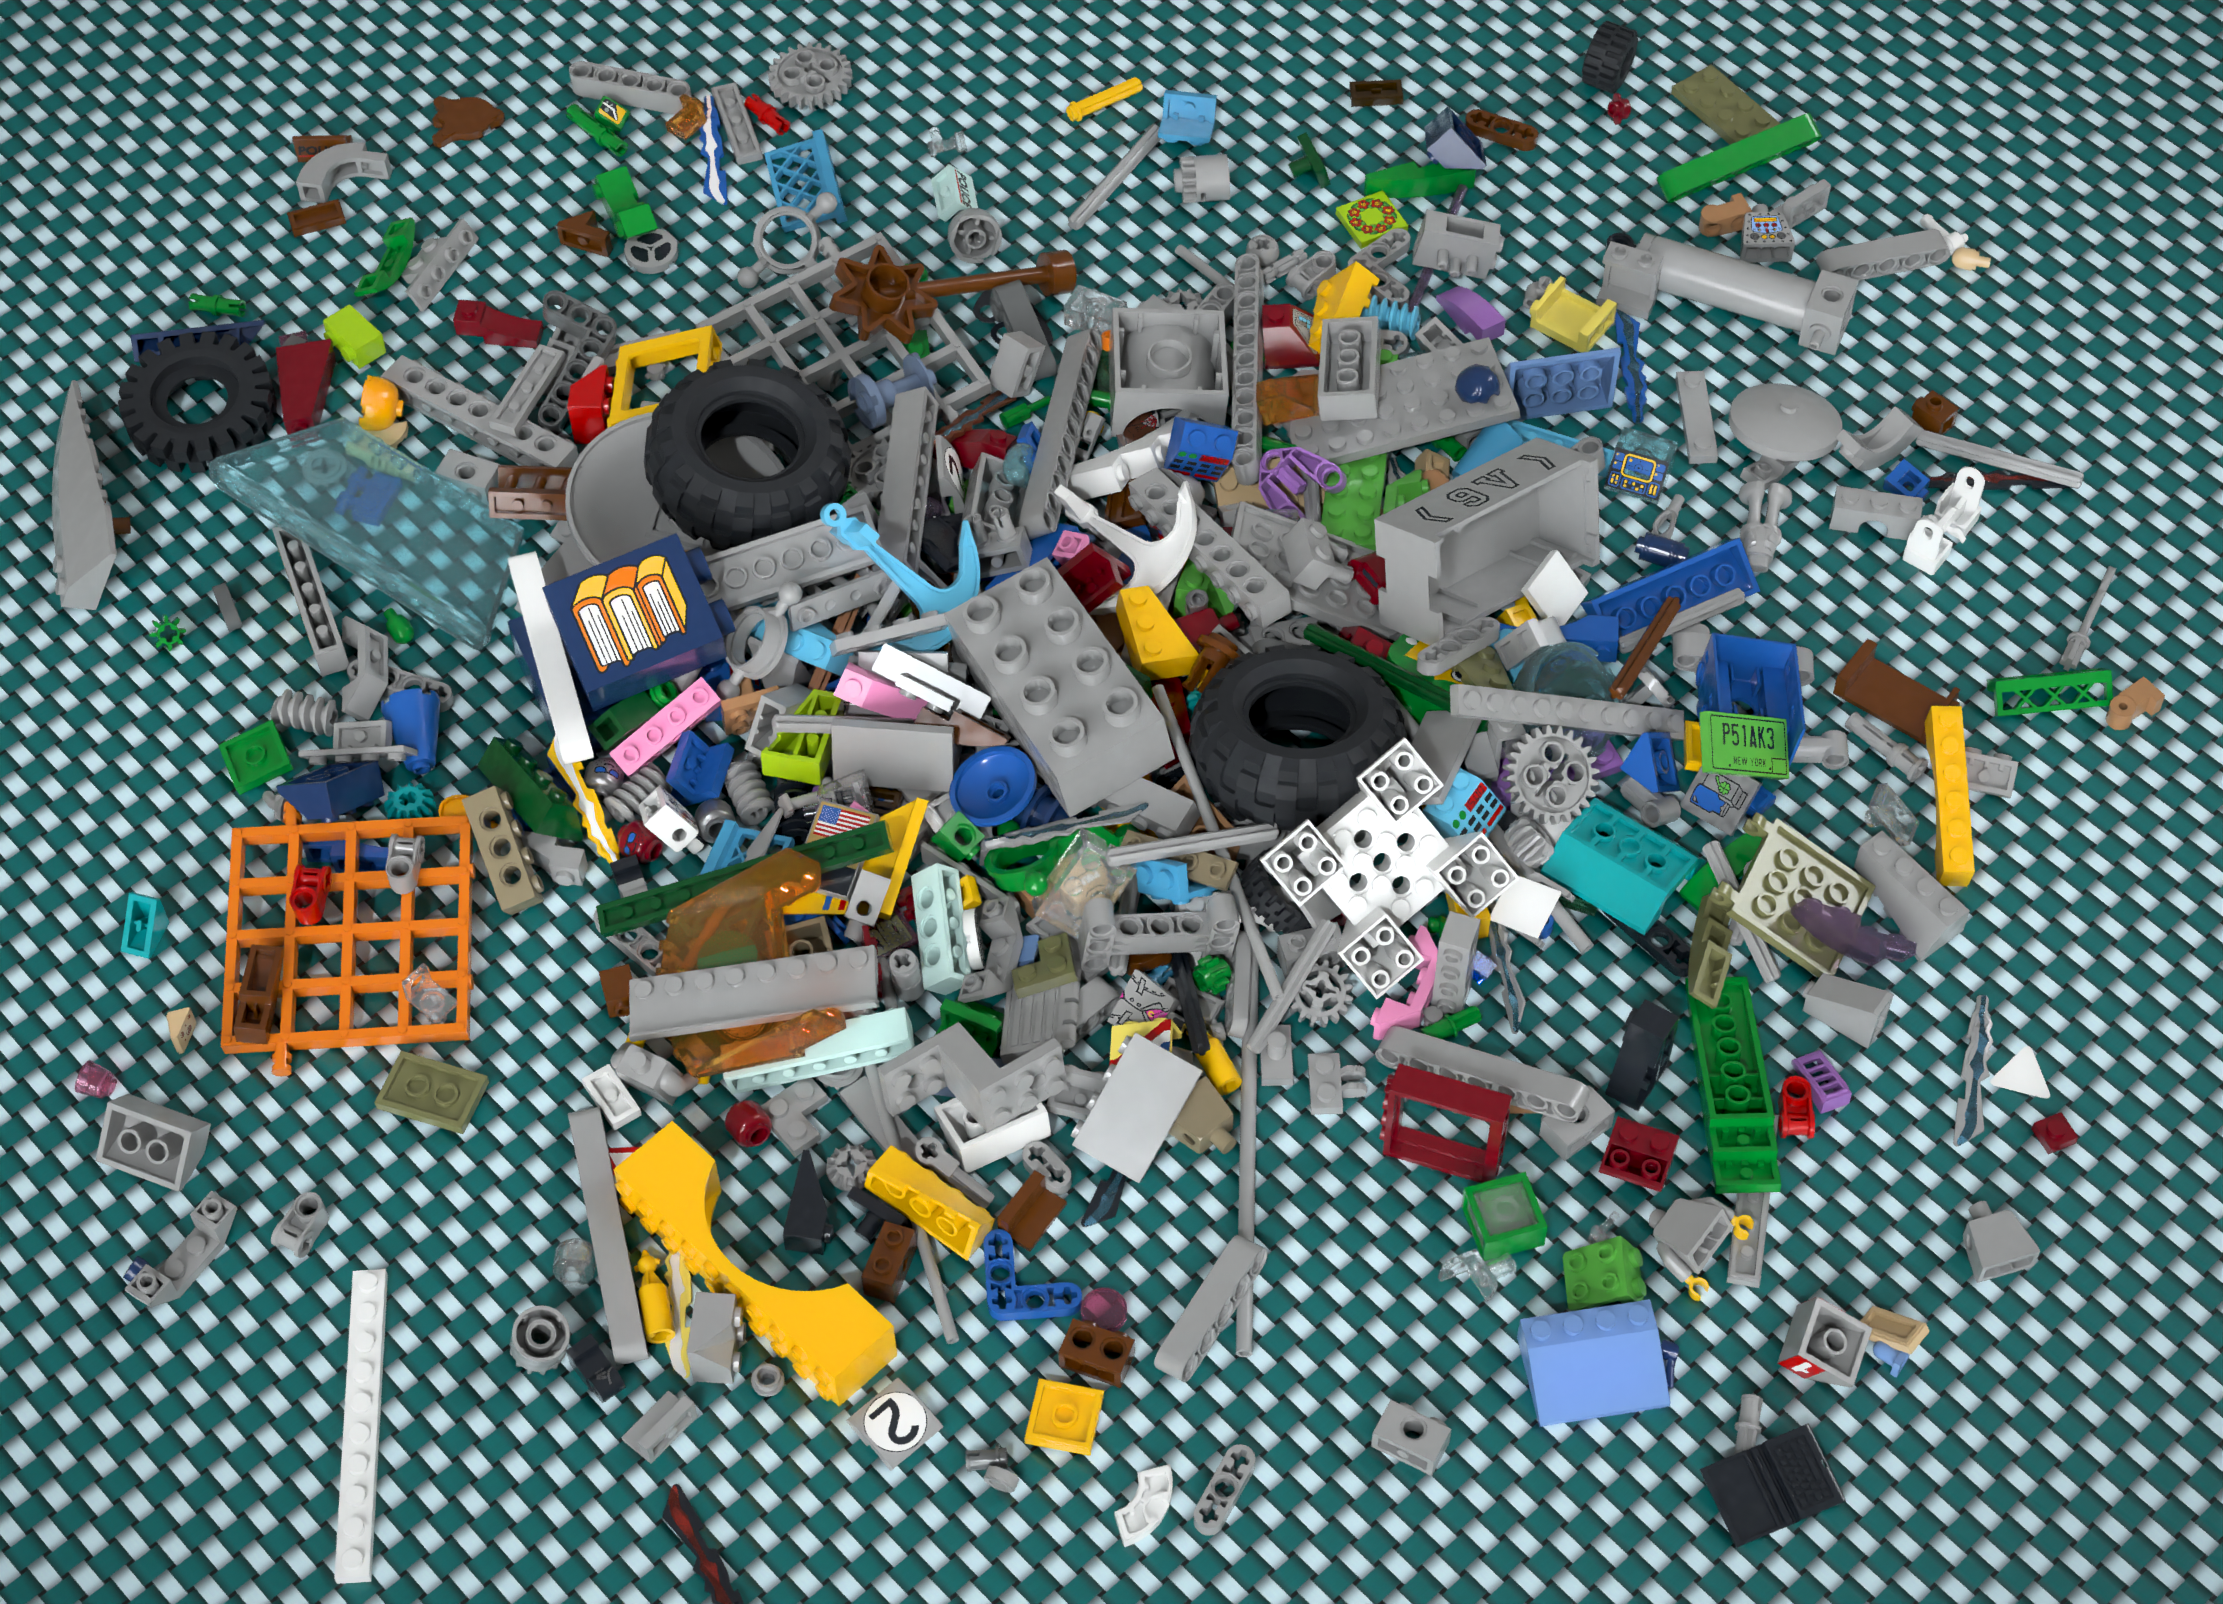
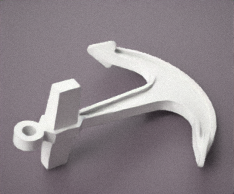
[1054,481,1197,615]

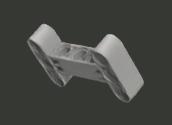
[1077,893,1240,973]

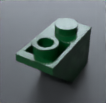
[588,690,661,751]

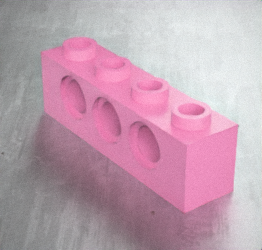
[609,677,721,778]

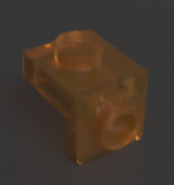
[665,94,707,140]

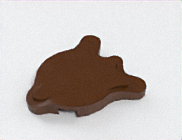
[432,96,505,148]

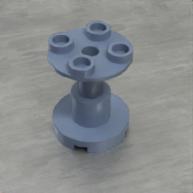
[848,352,937,429]

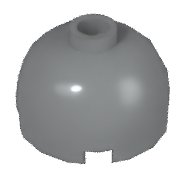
[947,208,1002,263]

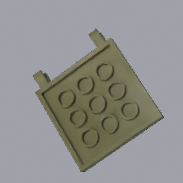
[1708,812,1876,978]

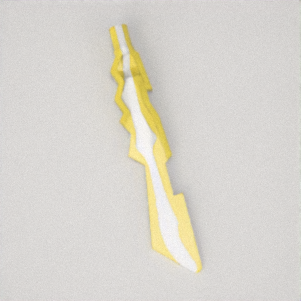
[664,1252,692,1378]

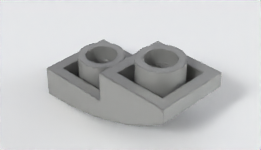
[1740,455,1800,490]

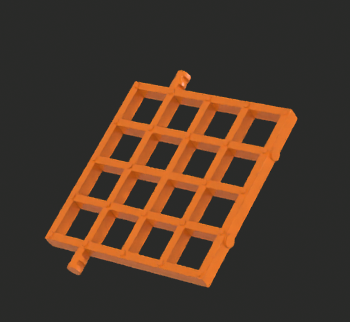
[221,801,476,1077]

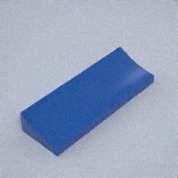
[1580,538,1760,653]

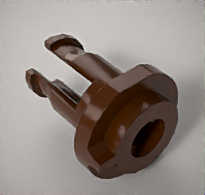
[1182,632,1240,694]

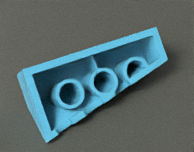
[746,601,854,676]

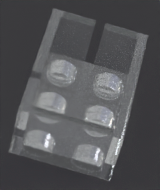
[1032,827,1138,939]

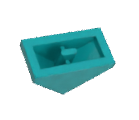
[121,892,170,959]

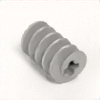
[271,689,338,737]
[724,761,774,826]
[604,762,671,823]

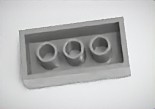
[1317,316,1381,421]
[957,452,1030,545]

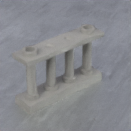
[759,567,892,632]

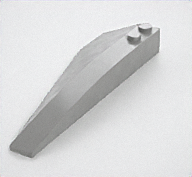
[52,380,117,610]

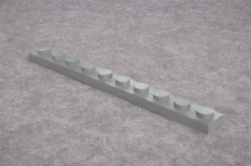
[1450,684,1684,741]

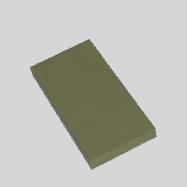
[1671,64,1780,145]

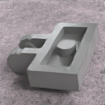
[1307,1053,1367,1115]

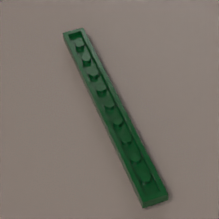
[596,820,894,938]

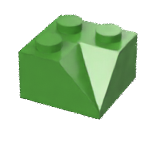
[1173,558,1238,618]

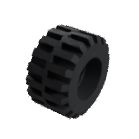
[1582,20,1638,93]

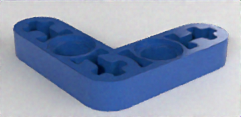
[983,1229,1083,1321]

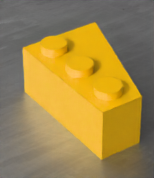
[1308,261,1380,354]

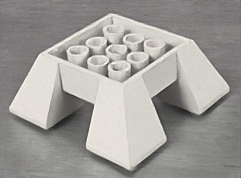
[1259,737,1520,999]

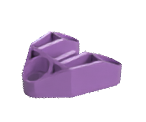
[1259,447,1347,519]

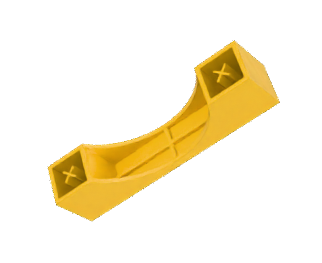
[613,1121,897,1407]

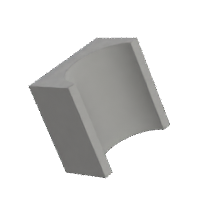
[1108,308,1229,437]
[831,656,968,792]

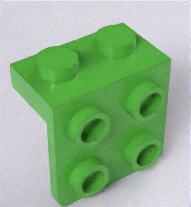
[1563,1235,1647,1311]

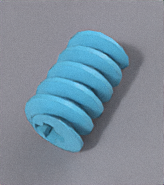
[1361,295,1421,341]

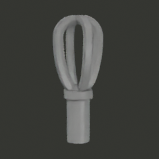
[1651,494,1685,539]

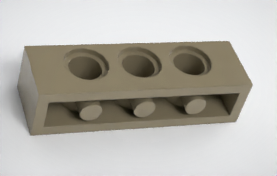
[462,786,544,915]

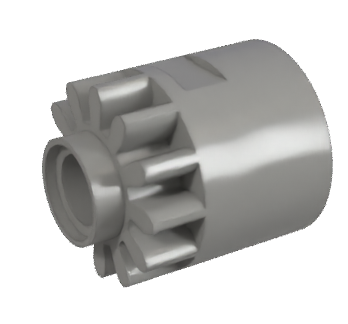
[1173,154,1230,203]
[510,1306,570,1375]

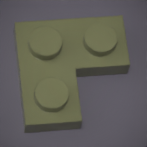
[1011,932,1078,999]

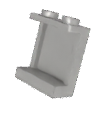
[1596,241,1663,320]

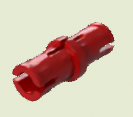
[744,94,790,135]

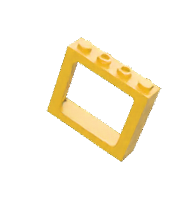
[607,325,722,428]

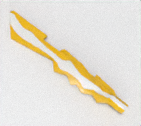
[547,734,620,864]

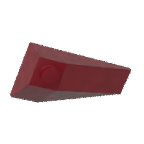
[932,429,1022,469]

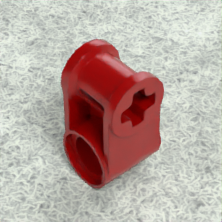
[289,864,332,925]
[1778,1076,1815,1139]

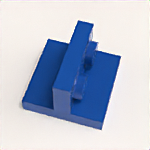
[666,730,735,807]

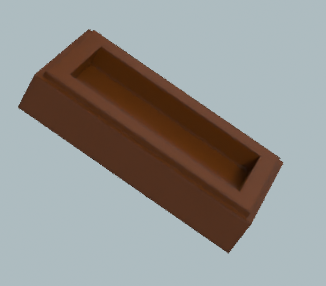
[287,199,346,237]

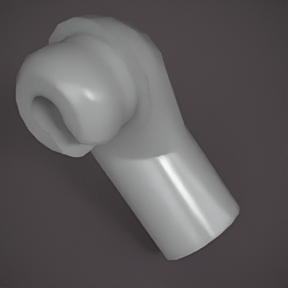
[1523,276,1553,309]

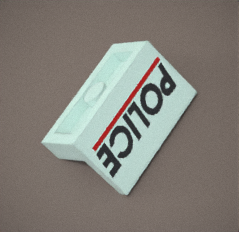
[931,164,978,222]

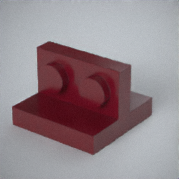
[1057,542,1131,614]

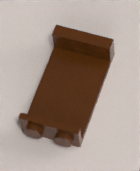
[1833,638,1960,745]

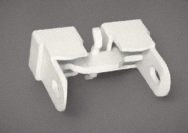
[1902,466,1985,575]

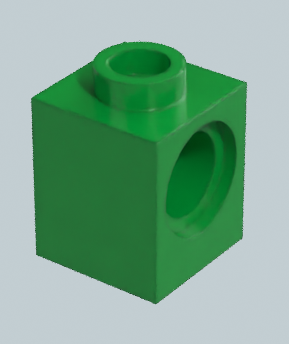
[931,811,985,863]

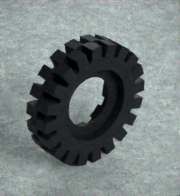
[118,331,277,473]

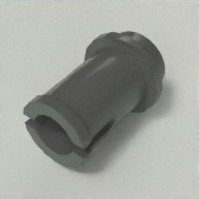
[965,1445,1008,1472]

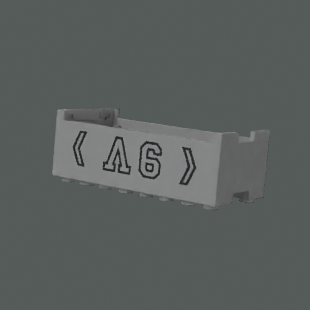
[1374,437,1600,645]

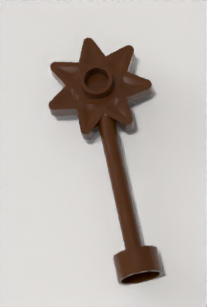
[829,245,1077,344]

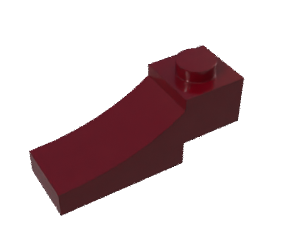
[453,300,544,348]

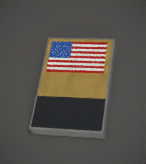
[791,800,880,901]

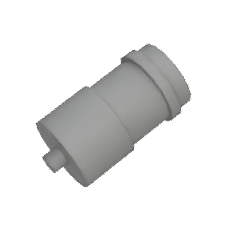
[888,949,925,1002]

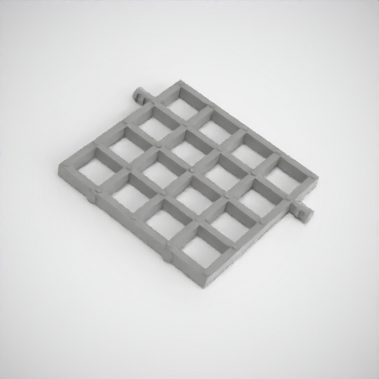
[696,232,991,466]

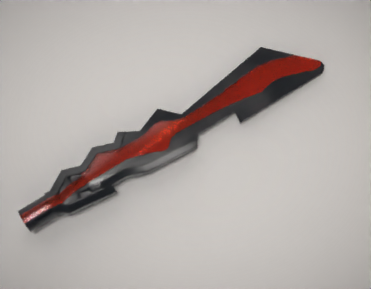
[1928,469,2072,490]
[662,1484,744,1604]

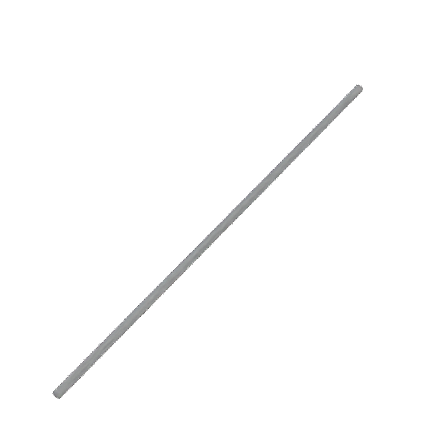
[1236,620,1262,1357]

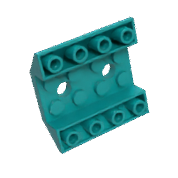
[1540,798,1706,935]

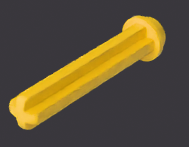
[1066,77,1143,122]

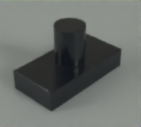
[847,1186,912,1243]

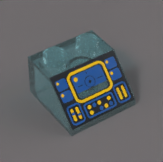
[1604,427,1678,505]

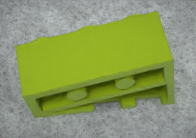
[761,689,844,786]

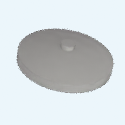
[1728,383,1842,461]

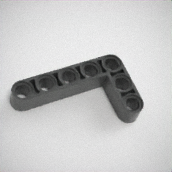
[538,290,617,435]

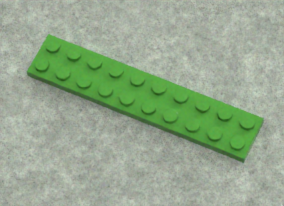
[1321,349,1399,551]

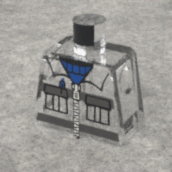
[803,769,876,823]

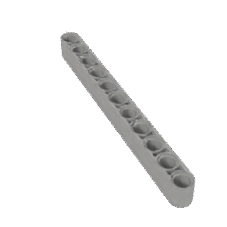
[1231,253,1264,485]
[1018,327,1102,540]

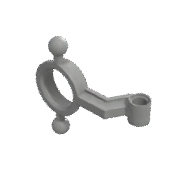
[737,192,858,327]
[716,581,802,701]

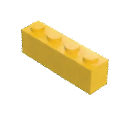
[864,1145,995,1261]

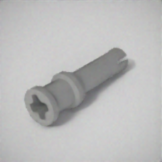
[1845,712,1928,782]

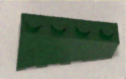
[477,737,583,842]

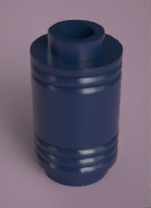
[1634,532,1690,567]

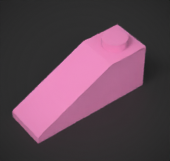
[834,662,927,722]

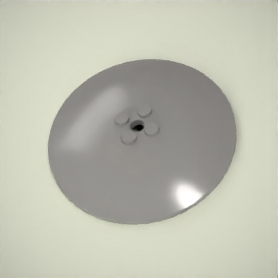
[565,412,785,566]

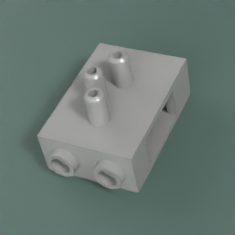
[1412,209,1504,279]

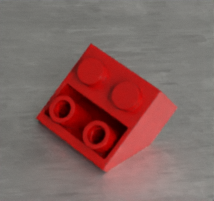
[567,365,614,444]

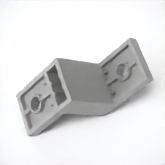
[877,1022,1068,1133]

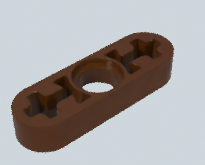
[1465,109,1538,151]

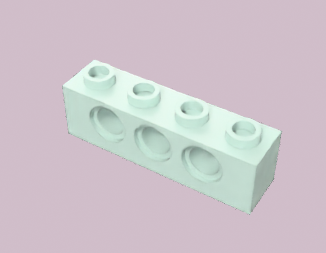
[911,863,971,995]

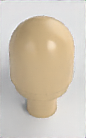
[1952,247,1991,271]

